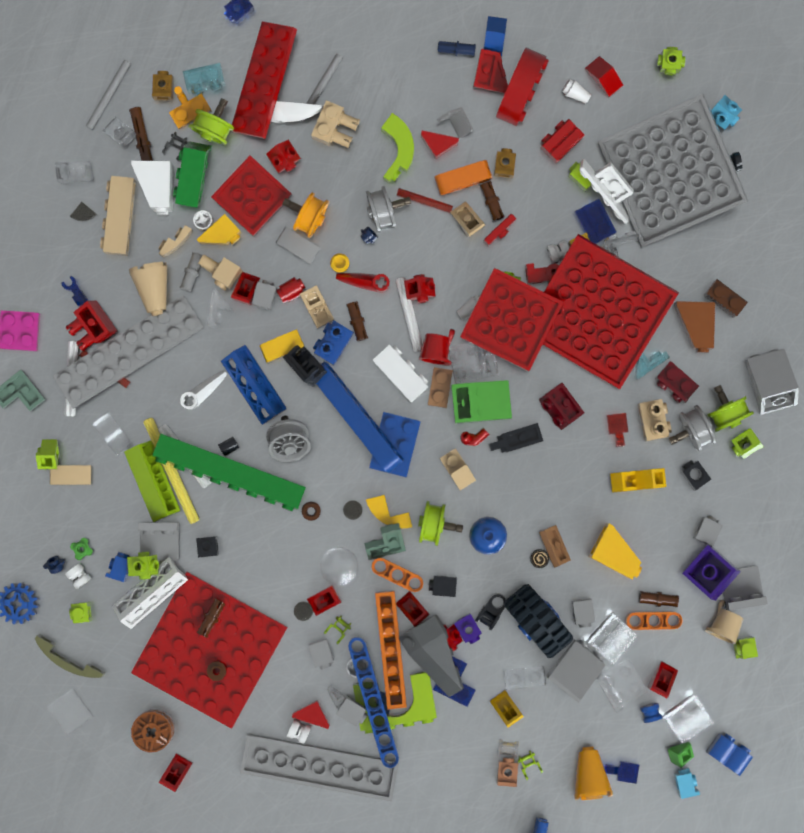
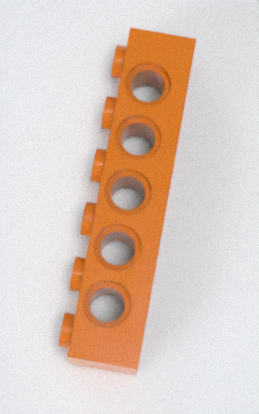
[375,590,407,709]

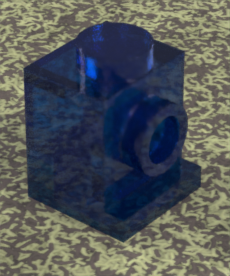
[224,0,254,24]

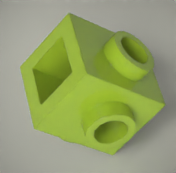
[657,47,685,75]
[127,552,159,580]

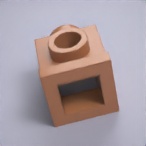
[497,757,518,787]

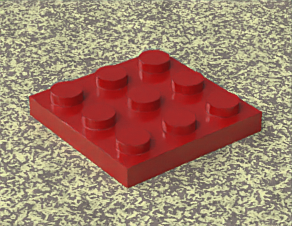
[211,155,292,236]

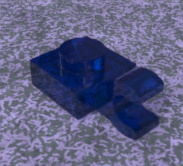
[61,276,89,306]
[605,761,640,784]

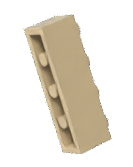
[100,176,136,256]

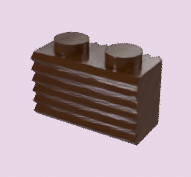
[704,279,748,318]

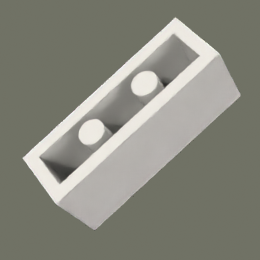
[373,344,428,403]

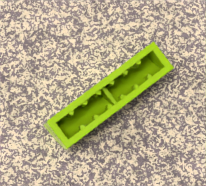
[124,440,180,522]

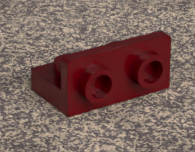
[655,361,699,404]
[539,383,585,430]

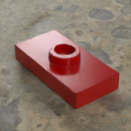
[484,214,517,247]

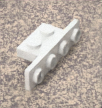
[579,159,634,224]

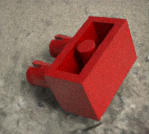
[66,300,118,351]

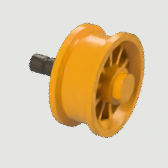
[282,192,329,238]

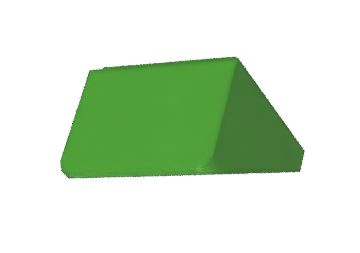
[668,742,694,768]

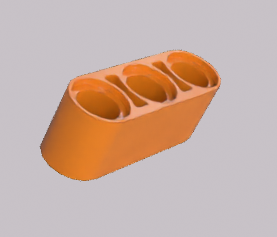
[434,160,493,195]
[372,557,423,592]
[625,611,683,630]

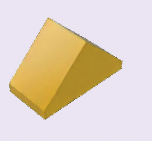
[490,690,524,728]

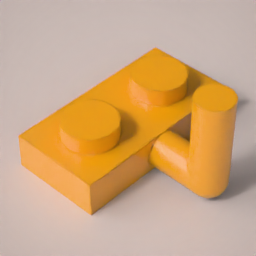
[169,86,212,130]

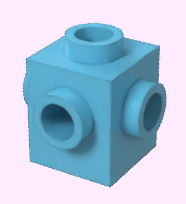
[711,95,742,130]

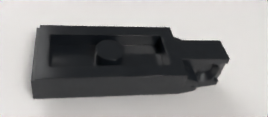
[489,423,543,453]

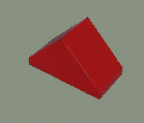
[585,56,623,98]
[421,130,459,159]
[231,272,260,306]
[307,585,342,616]
[396,591,430,627]
[647,661,678,699]
[292,700,330,729]
[158,754,192,792]

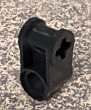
[475,593,506,631]

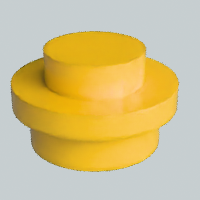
[330,253,349,273]

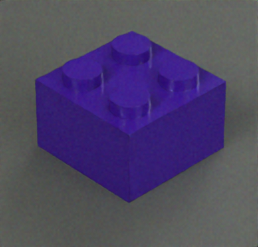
[682,545,741,601]

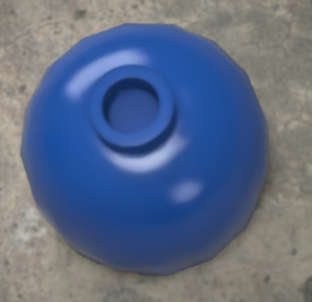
[469,517,507,555]

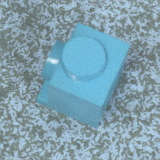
[674,768,700,799]

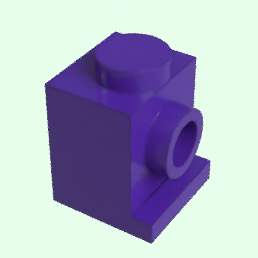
[453,613,482,644]

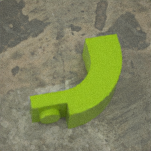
[381,113,414,184]

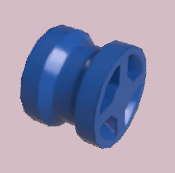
[640,703,662,723]

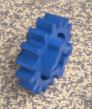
[0,583,39,625]

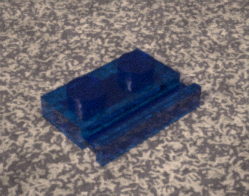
[574,199,617,244]

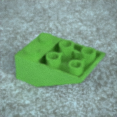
[451,380,512,424]

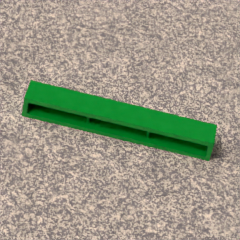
[152,434,306,512]

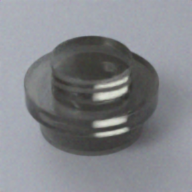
[343,501,362,520]
[294,602,313,621]

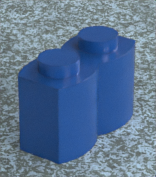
[706,733,753,776]

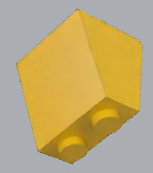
[588,523,642,580]

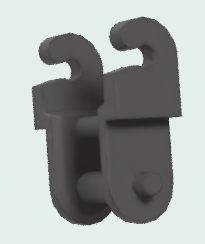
[162,132,188,161]

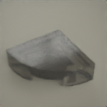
[70,202,97,221]

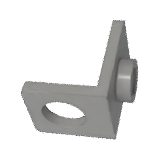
[437,107,473,138]

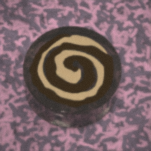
[530,549,549,568]

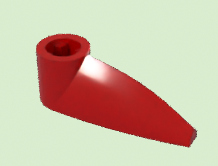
[336,273,390,293]

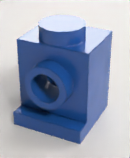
[105,552,129,582]

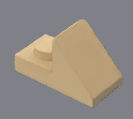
[450,201,485,237]
[439,448,476,490]

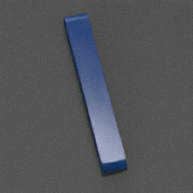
[316,361,404,473]
[348,636,399,768]

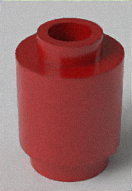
[276,277,306,303]

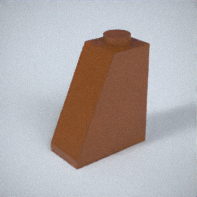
[674,301,715,353]

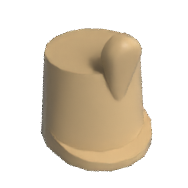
[705,600,743,644]

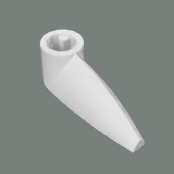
[271,101,323,123]
[180,370,227,410]

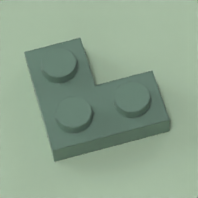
[0,370,46,411]
[364,523,406,560]

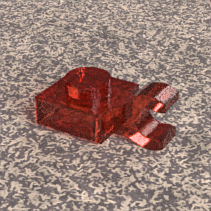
[607,413,629,447]

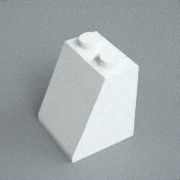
[131,161,174,215]

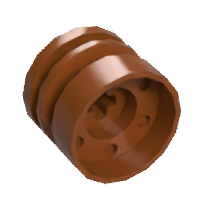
[131,709,175,753]

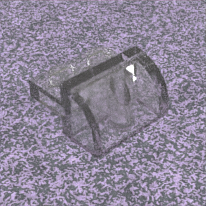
[586,612,638,665]
[662,693,714,744]

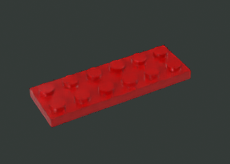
[232,21,297,139]

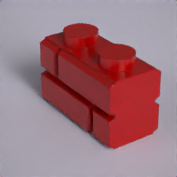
[540,119,584,164]

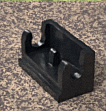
[283,345,327,387]

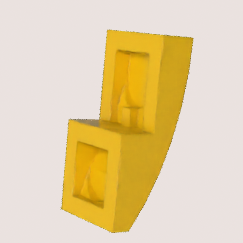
[259,329,304,363]

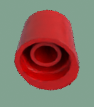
[419,329,455,366]

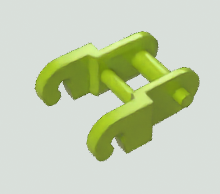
[324,615,351,644]
[517,751,543,780]

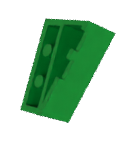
[173,141,212,208]

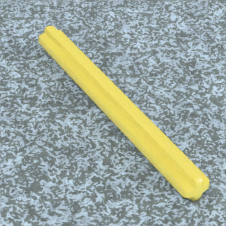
[143,418,199,524]

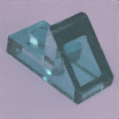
[635,351,670,380]

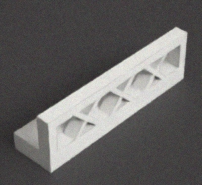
[112,557,188,629]

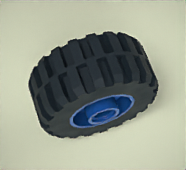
[504,584,573,658]

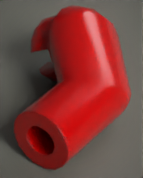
[460,428,489,446]

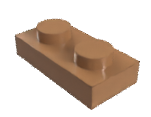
[428,367,453,408]
[539,525,571,568]

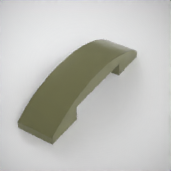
[35,634,105,678]

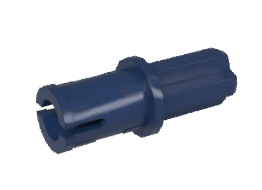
[437,41,476,56]

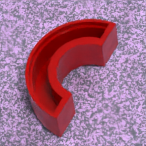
[496,47,549,126]

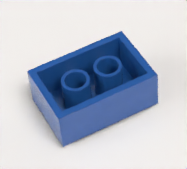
[369,412,421,478]

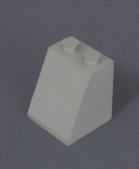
[747,349,799,415]
[546,640,606,703]

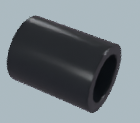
[218,437,239,456]

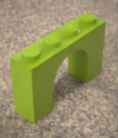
[353,672,437,734]

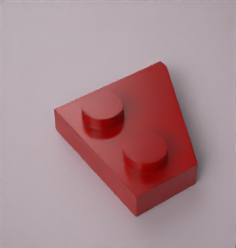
[473,49,508,94]

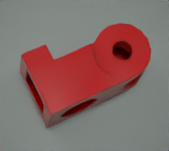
[525,263,559,285]

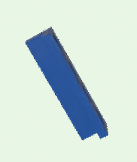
[221,345,287,425]

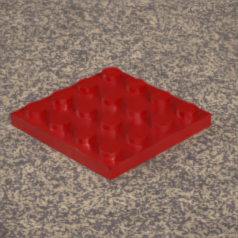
[460,268,564,371]

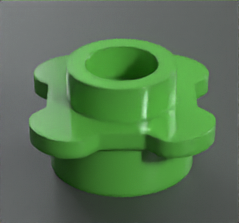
[70,538,93,560]

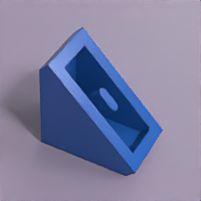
[484,16,507,57]

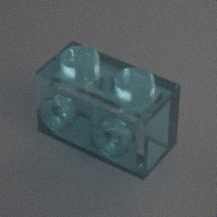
[183,63,226,95]

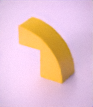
[610,468,666,493]
[366,495,412,529]

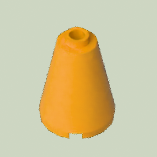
[574,747,613,800]

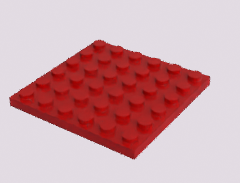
[543,234,679,389]
[131,572,288,729]

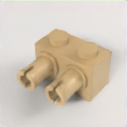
[311,100,360,148]
[198,255,243,291]
[638,399,672,441]

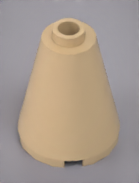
[129,262,167,316]

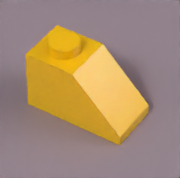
[196,214,241,246]

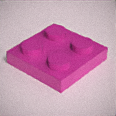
[0,310,40,351]

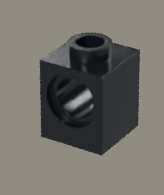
[681,460,711,491]
[196,536,219,558]
[429,575,457,597]

